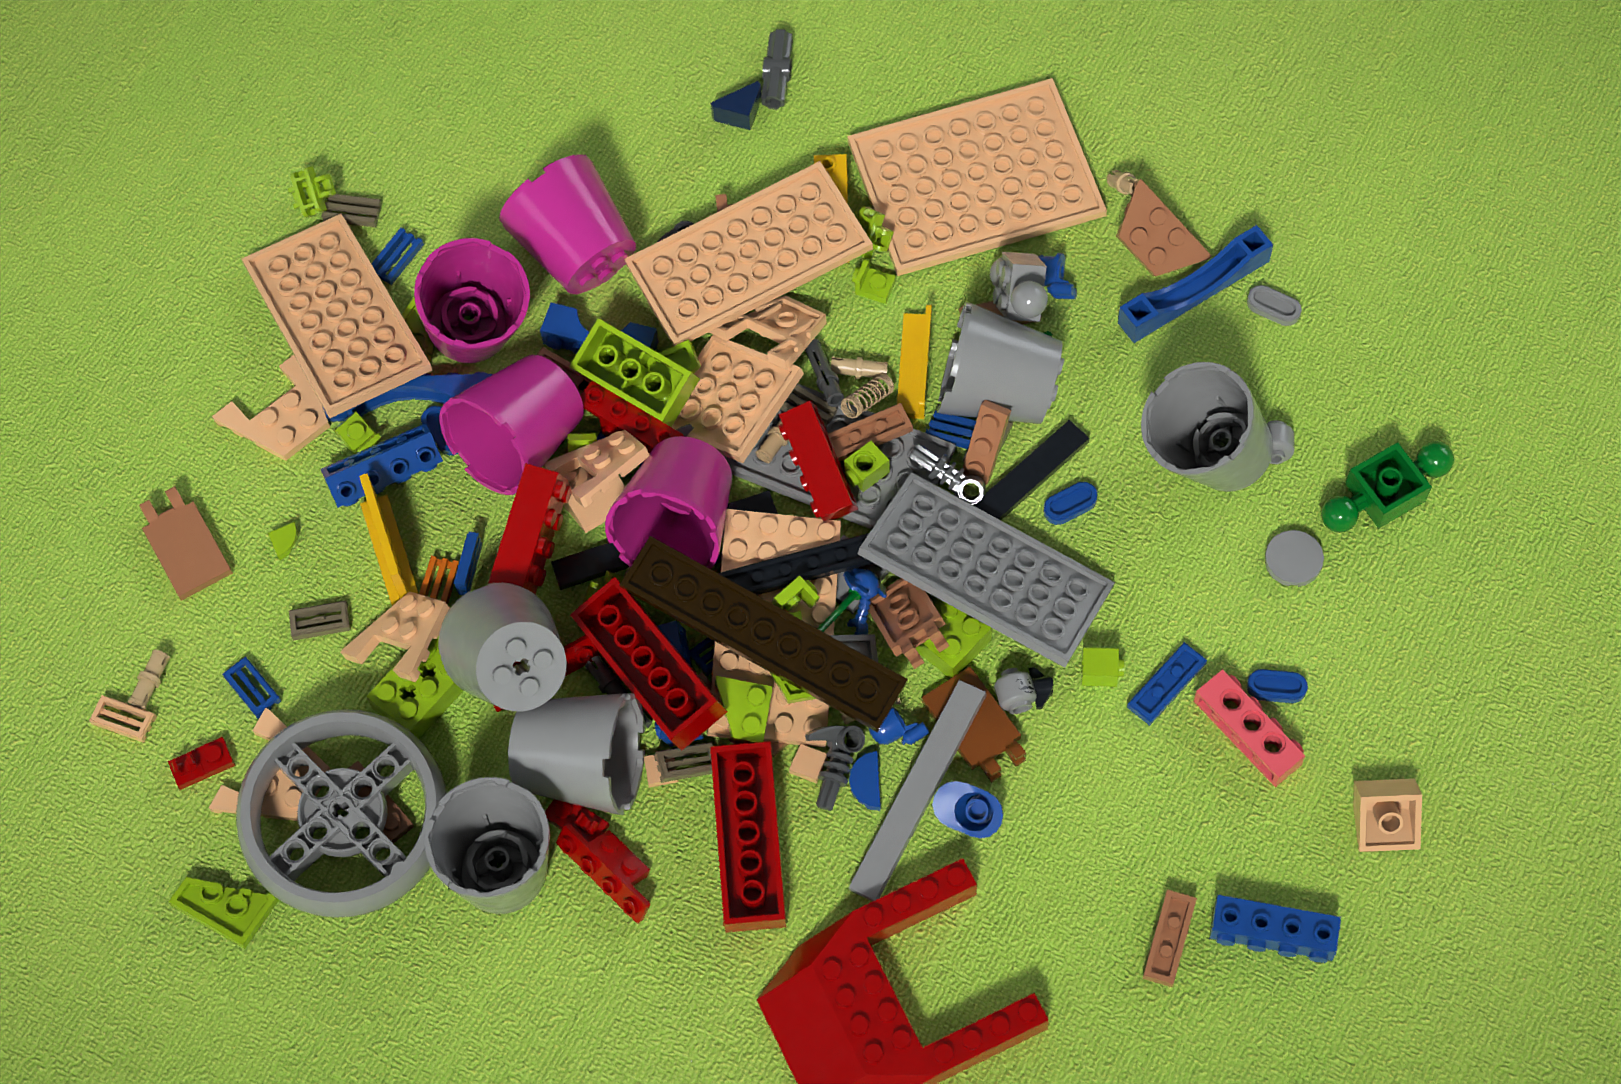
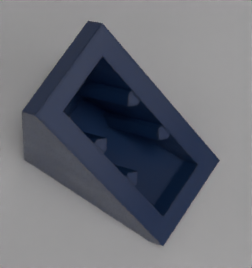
[710,81,762,130]

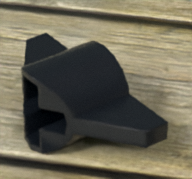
[1029,667,1053,710]

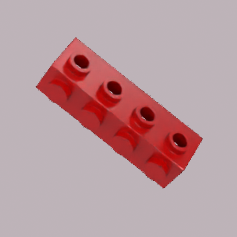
[778,401,859,521]

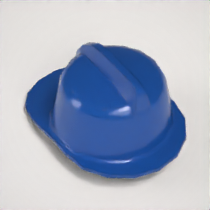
[932,781,1004,838]

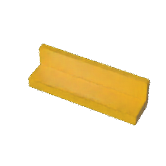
[897,305,932,419]

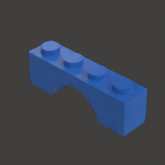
[540,302,659,362]

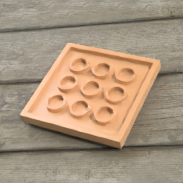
[672,335,804,463]

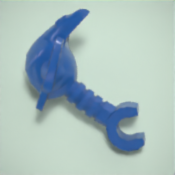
[843,568,887,635]

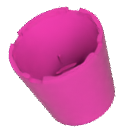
[499,154,636,294]
[414,238,530,363]
[439,355,584,495]
[605,436,732,569]

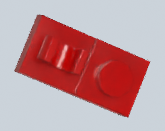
[168,737,235,790]
[545,799,610,842]

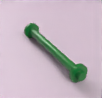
[817,589,861,632]

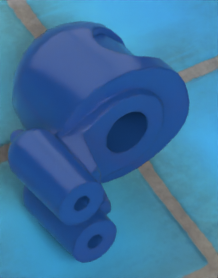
[1038,253,1077,299]
[868,706,930,745]

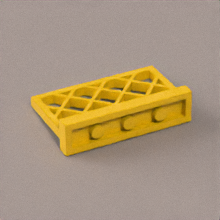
[359,473,419,606]

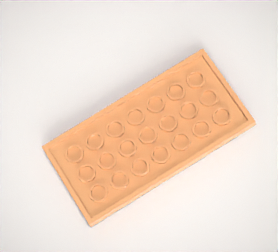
[624,161,873,346]
[242,214,432,418]
[707,509,841,748]

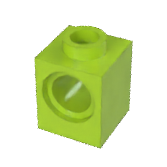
[844,441,890,492]

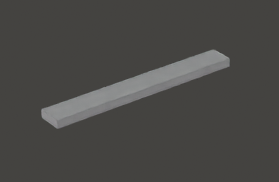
[848,680,987,901]

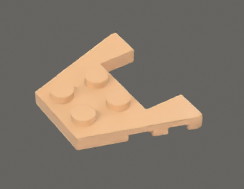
[710,296,827,370]
[212,355,330,461]
[543,430,650,508]
[340,591,450,682]
[209,708,331,821]

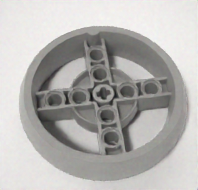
[236,709,447,918]

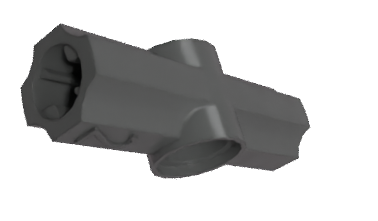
[761,29,793,110]

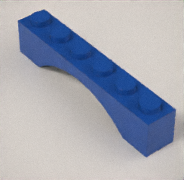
[1118,225,1273,343]
[323,372,493,422]

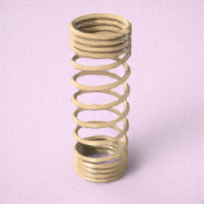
[841,374,894,419]

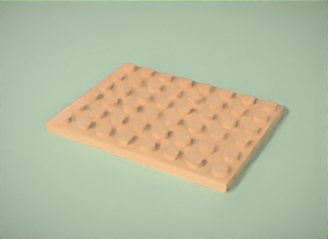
[848,78,1107,276]

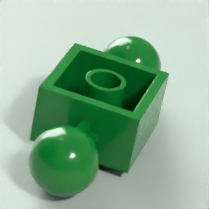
[1321,441,1454,533]

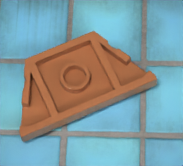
[1116,179,1212,276]

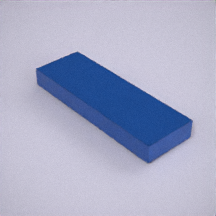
[1127,642,1207,726]

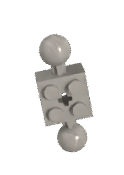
[990,252,1048,322]

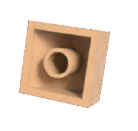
[563,467,625,533]
[1353,778,1422,852]

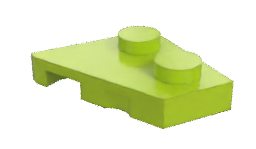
[715,676,773,743]

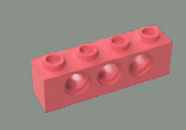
[1194,669,1305,787]

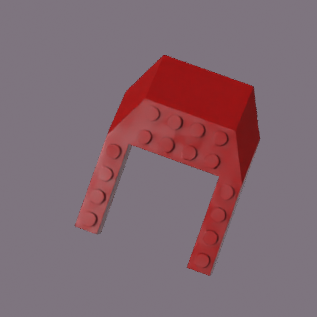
[756,858,1049,1084]

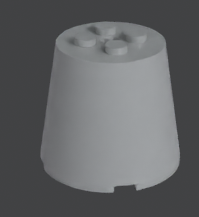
[937,302,1064,424]
[1141,362,1274,492]
[438,583,567,712]
[508,693,645,815]
[424,777,550,914]

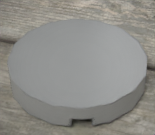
[1265,530,1324,587]

